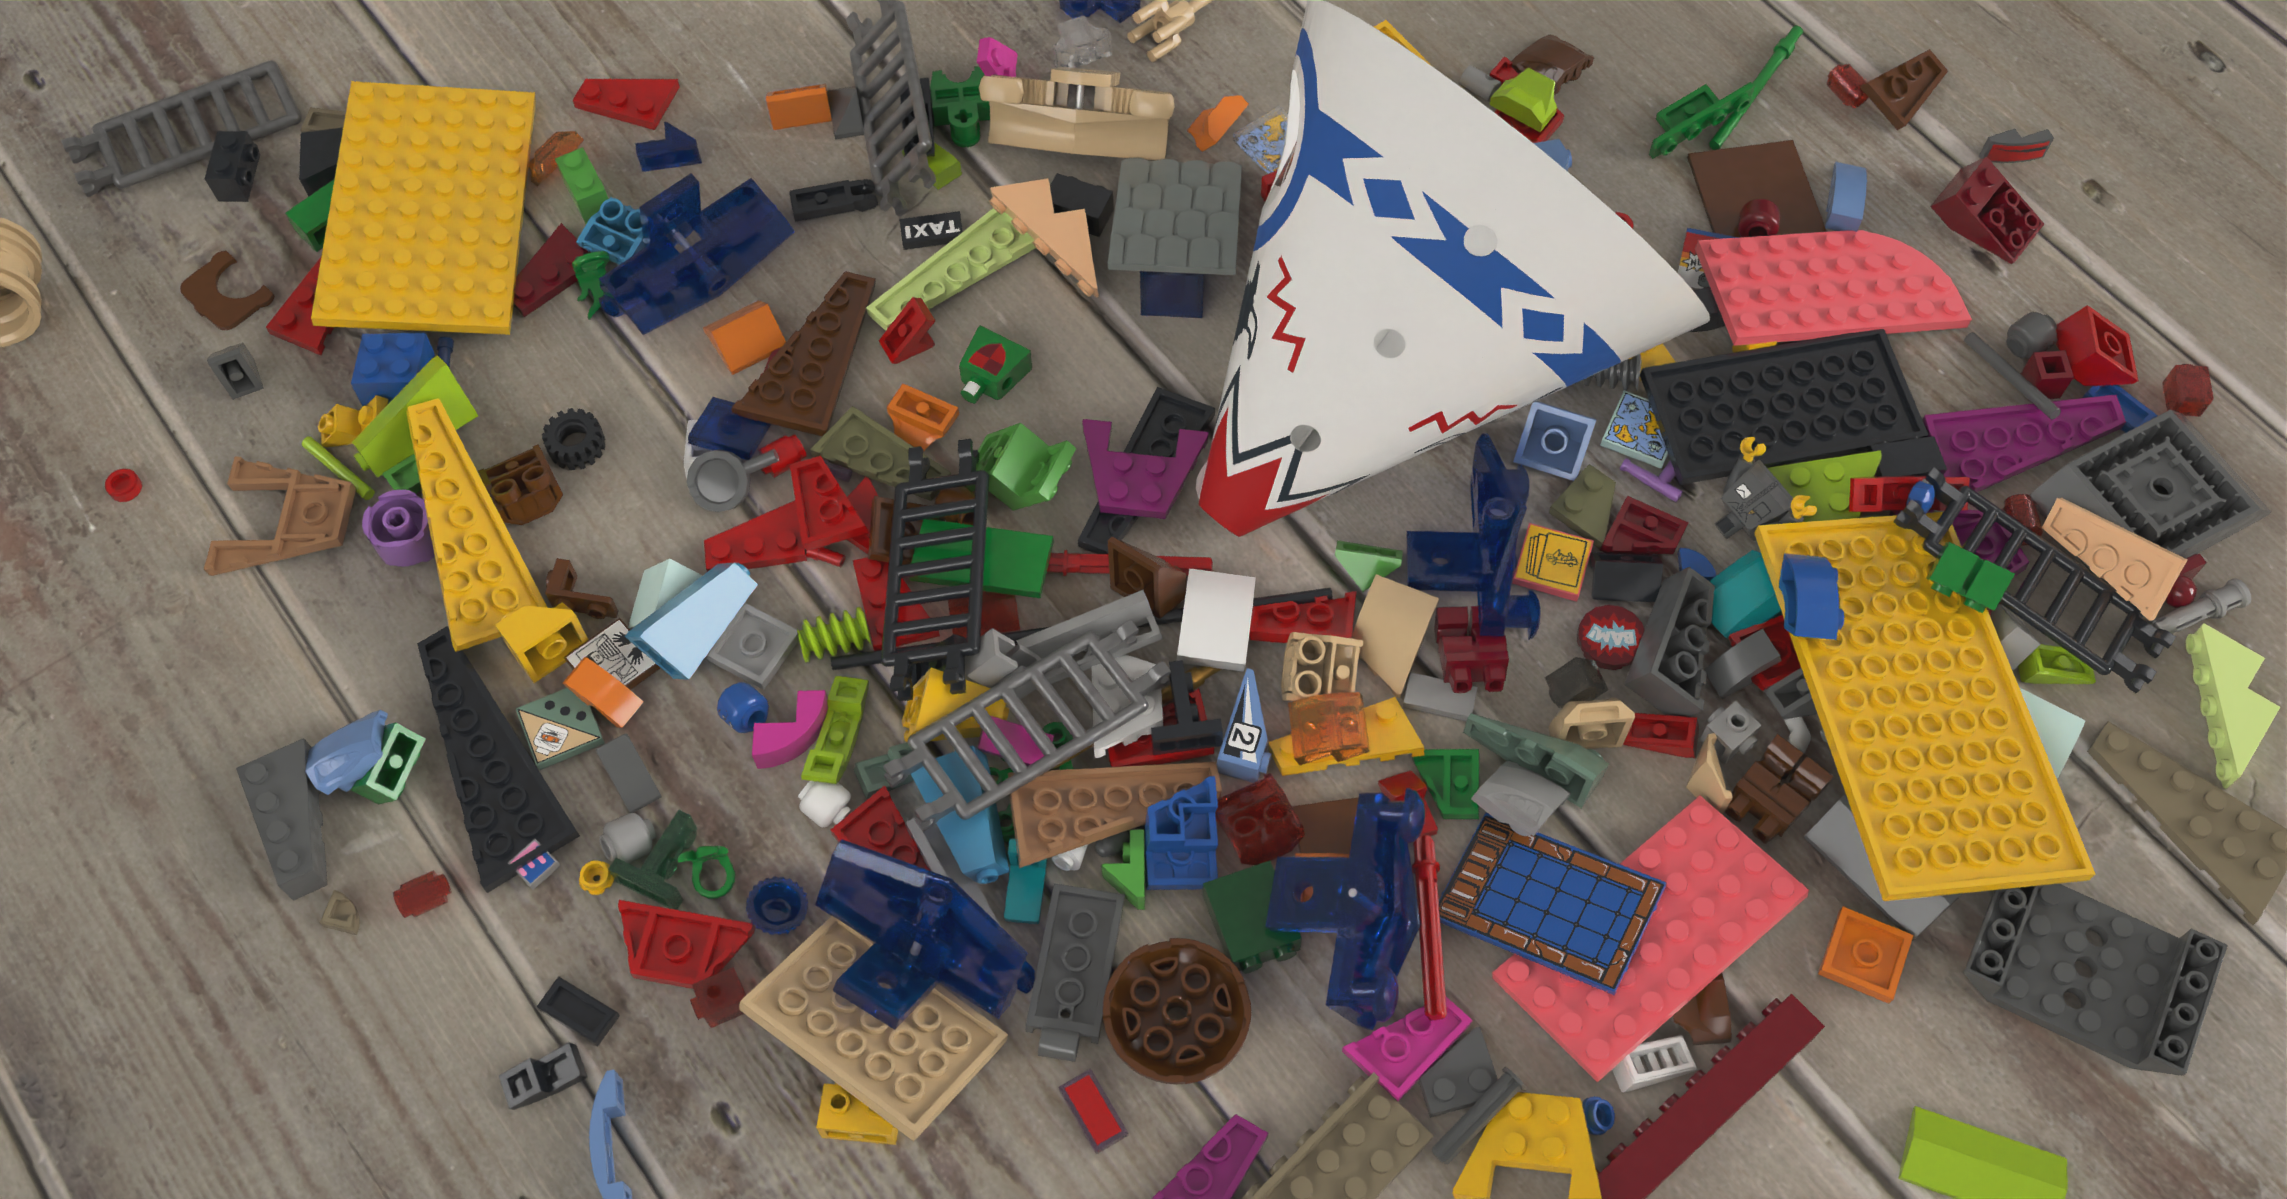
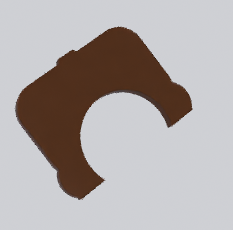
[180,250,275,330]

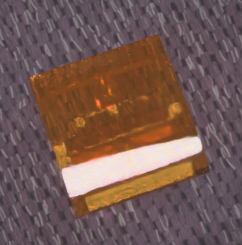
[1288,692,1370,766]

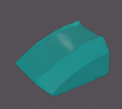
[1709,550,1783,639]

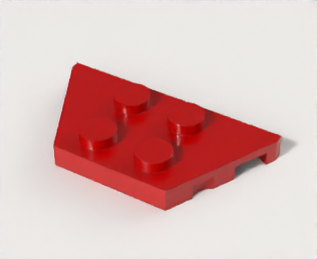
[618,900,755,991]

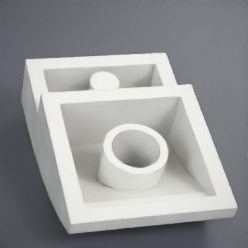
[1176,568,1256,672]

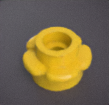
[579,860,615,895]

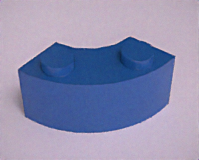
[1779,553,1844,640]

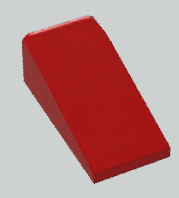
[1623,713,1699,758]

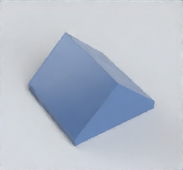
[1513,401,1597,481]

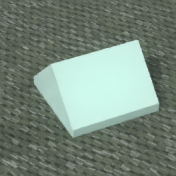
[628,559,703,630]

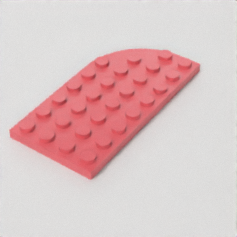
[1695,230,1972,346]

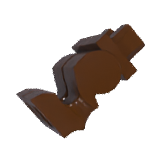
[1725,734,1834,844]

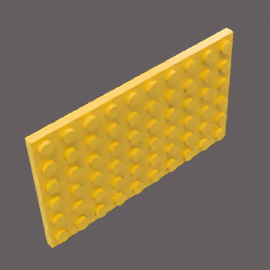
[311,81,536,335]

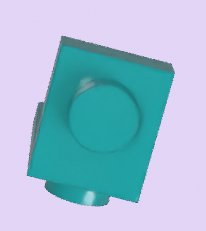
[1004,839,1048,924]

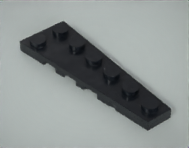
[1078,387,1215,554]

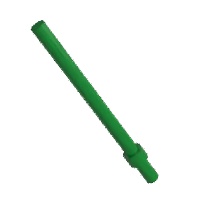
[1709,25,1803,150]

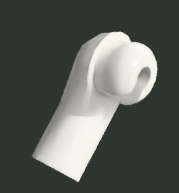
[1784,717,1811,753]

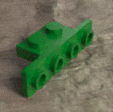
[1649,82,1755,159]

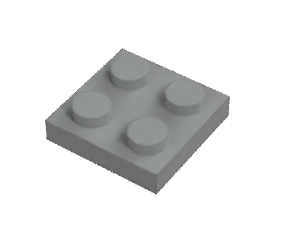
[706,603,799,690]

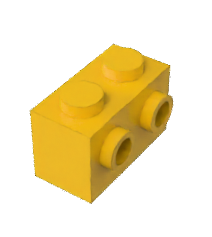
[816,1082,898,1145]

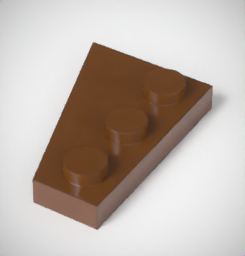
[1859,49,1948,130]

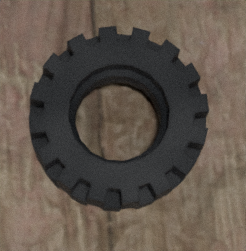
[542,408,605,470]

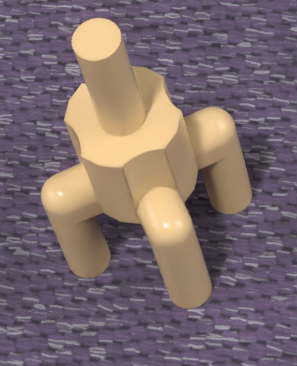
[1127,0,1213,62]

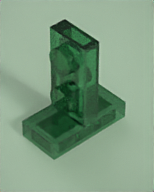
[608,810,697,910]

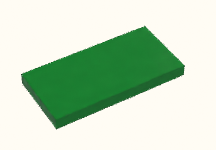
[909,519,1054,599]

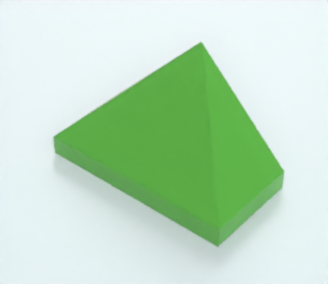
[1335,540,1403,592]

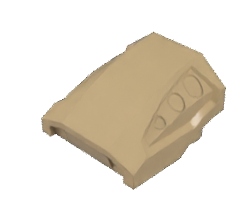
[1281,632,1363,709]

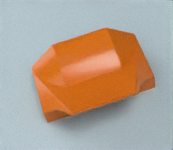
[1187,95,1249,152]
[887,383,959,451]

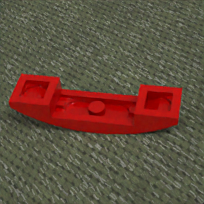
[1849,476,1970,512]

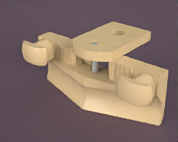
[979,67,1174,160]

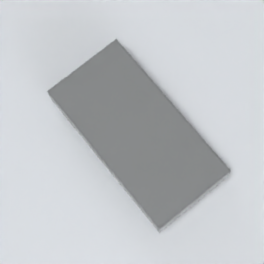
[1403,672,1478,721]

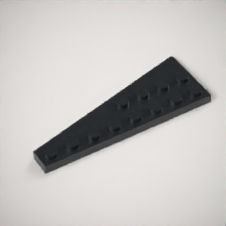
[417,626,580,893]

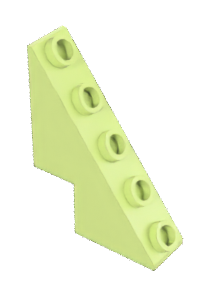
[2186,623,2280,789]

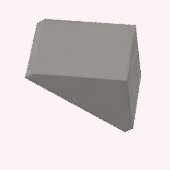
[1990,604,2041,671]

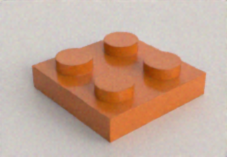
[1818,906,1914,1004]

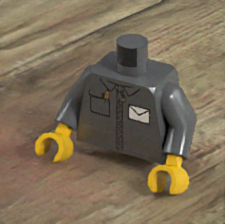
[1715,437,1817,541]

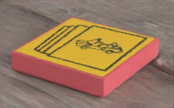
[1512,523,1594,602]

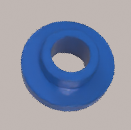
[1582,1096,1615,1135]

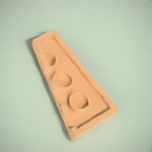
[2042,498,2187,621]

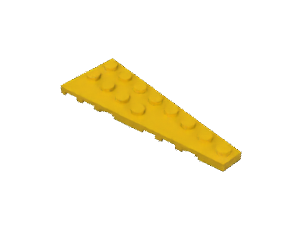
[406,398,548,652]

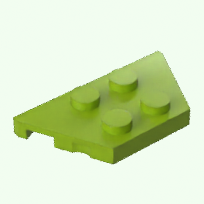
[1768,450,1881,522]

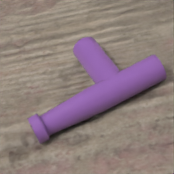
[1620,458,1683,502]

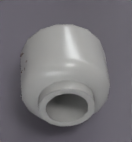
[599,813,656,865]

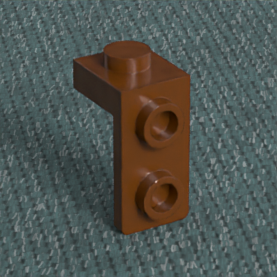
[545,558,619,619]

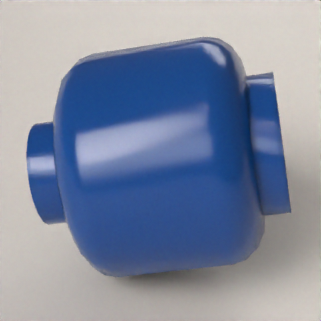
[717,682,769,733]

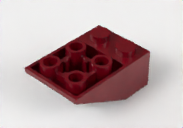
[1930,156,2044,264]

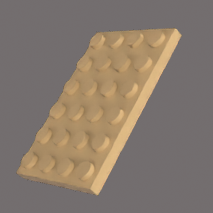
[739,911,1008,1141]

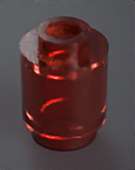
[1827,64,1869,108]
[2002,494,2043,546]
[393,870,452,918]

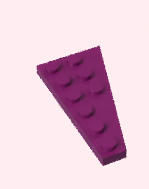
[1922,395,2126,492]

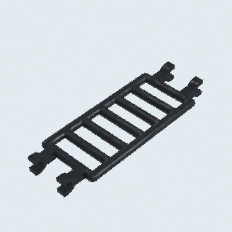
[881,438,989,702]
[1893,467,2176,693]

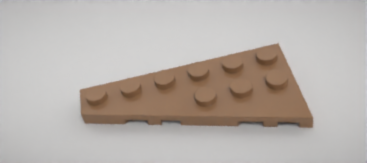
[1007,762,1222,868]

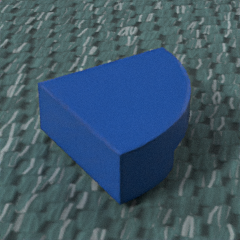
[1677,548,1716,581]

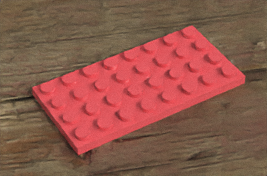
[1492,795,1809,1082]

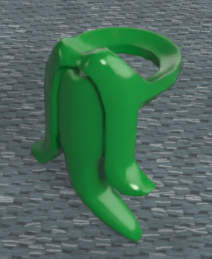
[572,251,620,320]
[677,846,736,899]

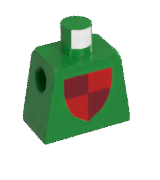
[959,325,1032,404]

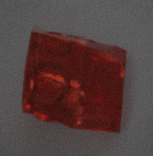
[1215,773,1305,866]

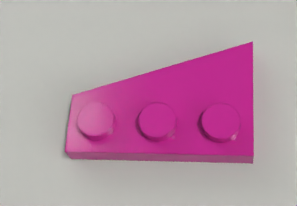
[1342,997,1473,1101]

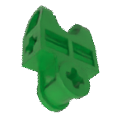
[930,66,990,148]

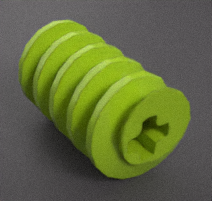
[797,607,872,663]

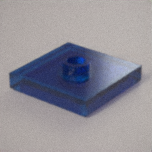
[688,397,771,460]

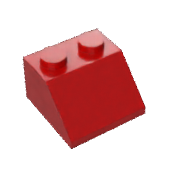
[2056,305,2139,386]

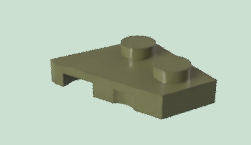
[1549,464,1616,549]

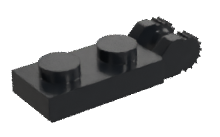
[789,179,878,222]

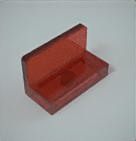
[948,591,1020,638]

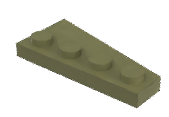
[810,406,951,501]

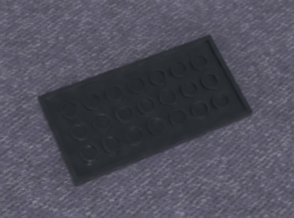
[1640,329,1929,485]

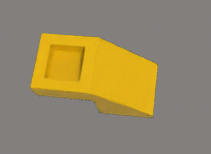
[318,395,388,448]

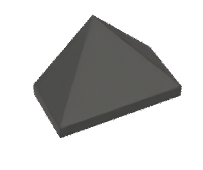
[827,86,864,139]

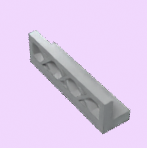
[1016,590,1163,690]
[906,817,1006,955]

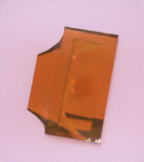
[529,131,584,187]

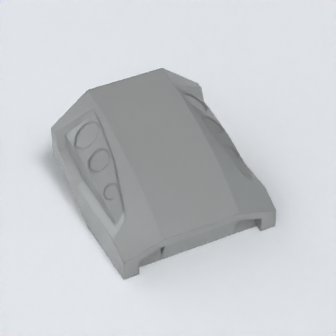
[1471,760,1571,836]

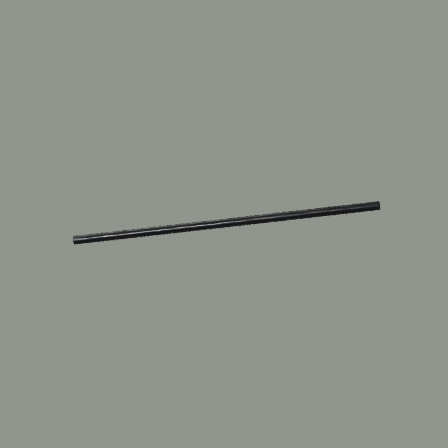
[831,587,1333,670]

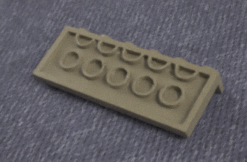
[1242,1072,1434,1199]

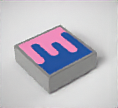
[508,839,561,890]

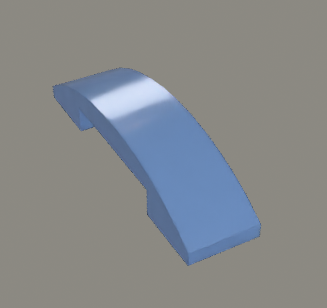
[589,1070,632,1199]

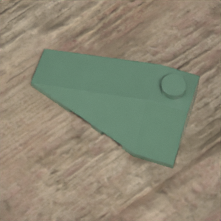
[1463,713,1609,809]

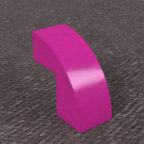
[752,690,828,769]

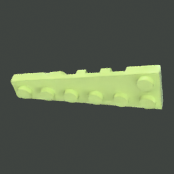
[866,208,1036,330]

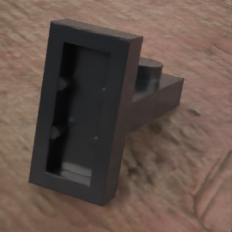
[1151,660,1223,755]

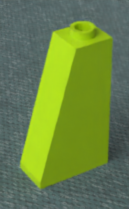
[352,355,478,478]

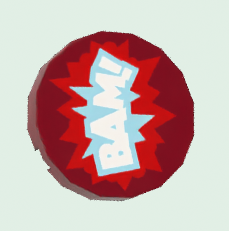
[1577,605,1645,670]

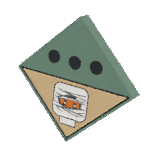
[516,688,605,770]

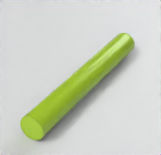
[301,436,375,500]

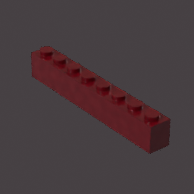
[1595,993,1825,1199]

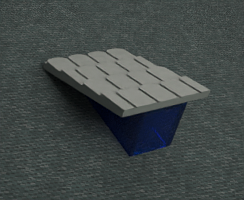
[1108,158,1242,318]

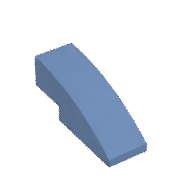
[1825,162,1867,232]

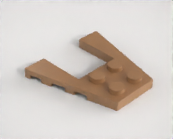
[204,456,356,576]

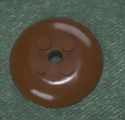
[1103,938,1251,1085]

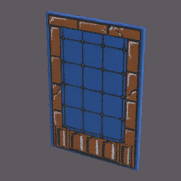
[1439,812,1666,995]

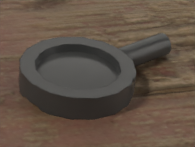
[687,449,779,512]

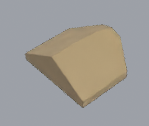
[1686,733,1733,815]

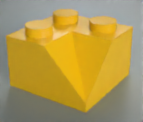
[495,602,589,683]

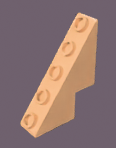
[989,178,1099,297]

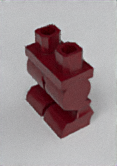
[1434,605,1509,693]

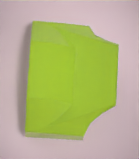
[1489,68,1557,132]

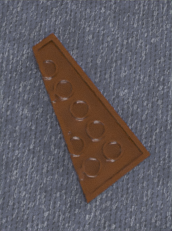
[732,271,876,437]

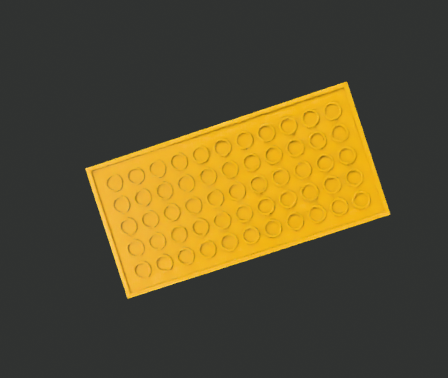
[1754,512,2095,901]

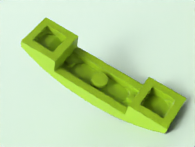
[801,676,869,784]

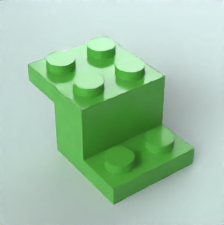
[967,423,1077,511]

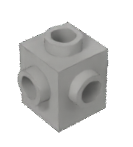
[1700,701,1762,764]

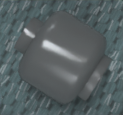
[2006,312,2057,359]

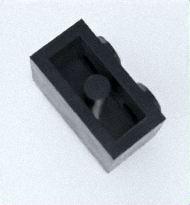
[204,131,260,202]

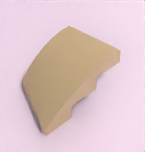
[1352,574,1439,698]

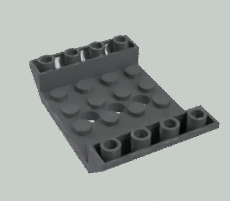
[1963,884,2228,1076]

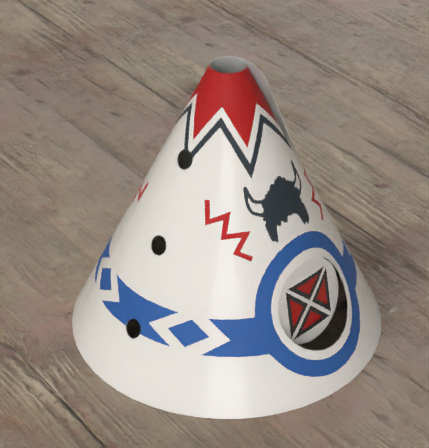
[1196,0,1710,537]

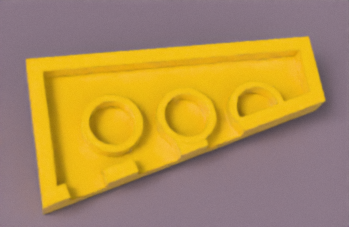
[1268,697,1424,776]

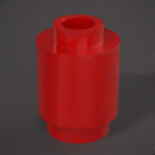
[758,434,807,478]

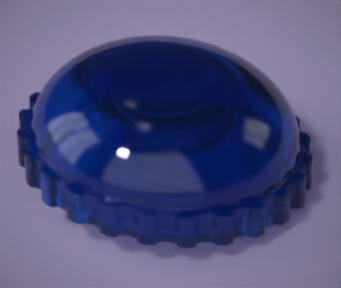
[746,876,808,935]

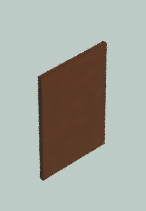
[1687,140,1827,238]

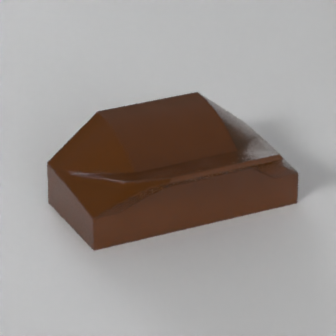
[1673,973,1732,1045]

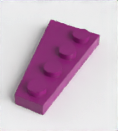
[1152,1114,1269,1199]

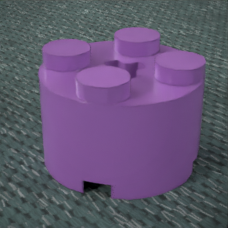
[362,489,435,567]

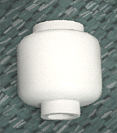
[798,781,852,828]

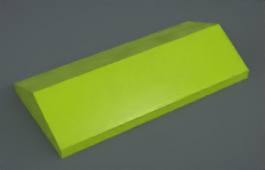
[1898,1106,2068,1199]

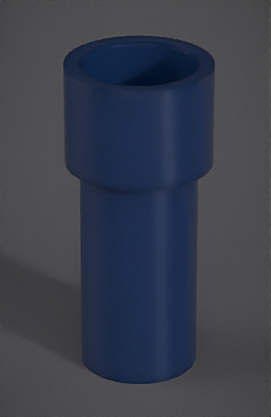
[437,337,454,369]

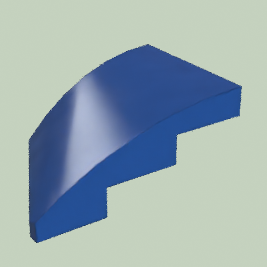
[1145,776,1218,890]

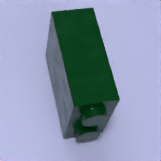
[1202,860,1302,973]

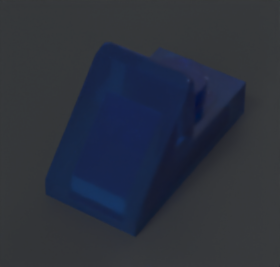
[635,122,702,172]

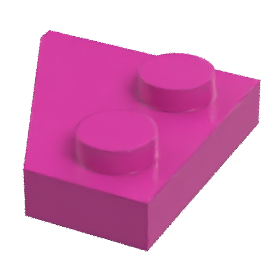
[976,37,1018,77]

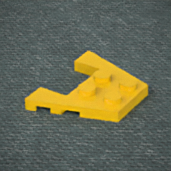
[1452,1092,1602,1199]

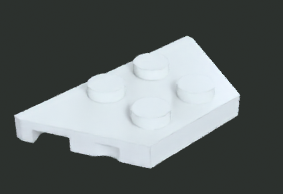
[1091,654,1163,758]

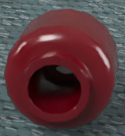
[1738,199,1780,237]

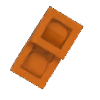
[563,657,644,728]

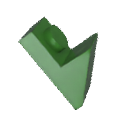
[1101,830,1145,910]

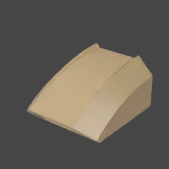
[1549,698,1635,749]

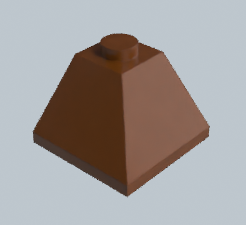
[1108,537,1186,619]

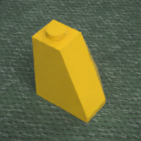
[902,667,1009,742]

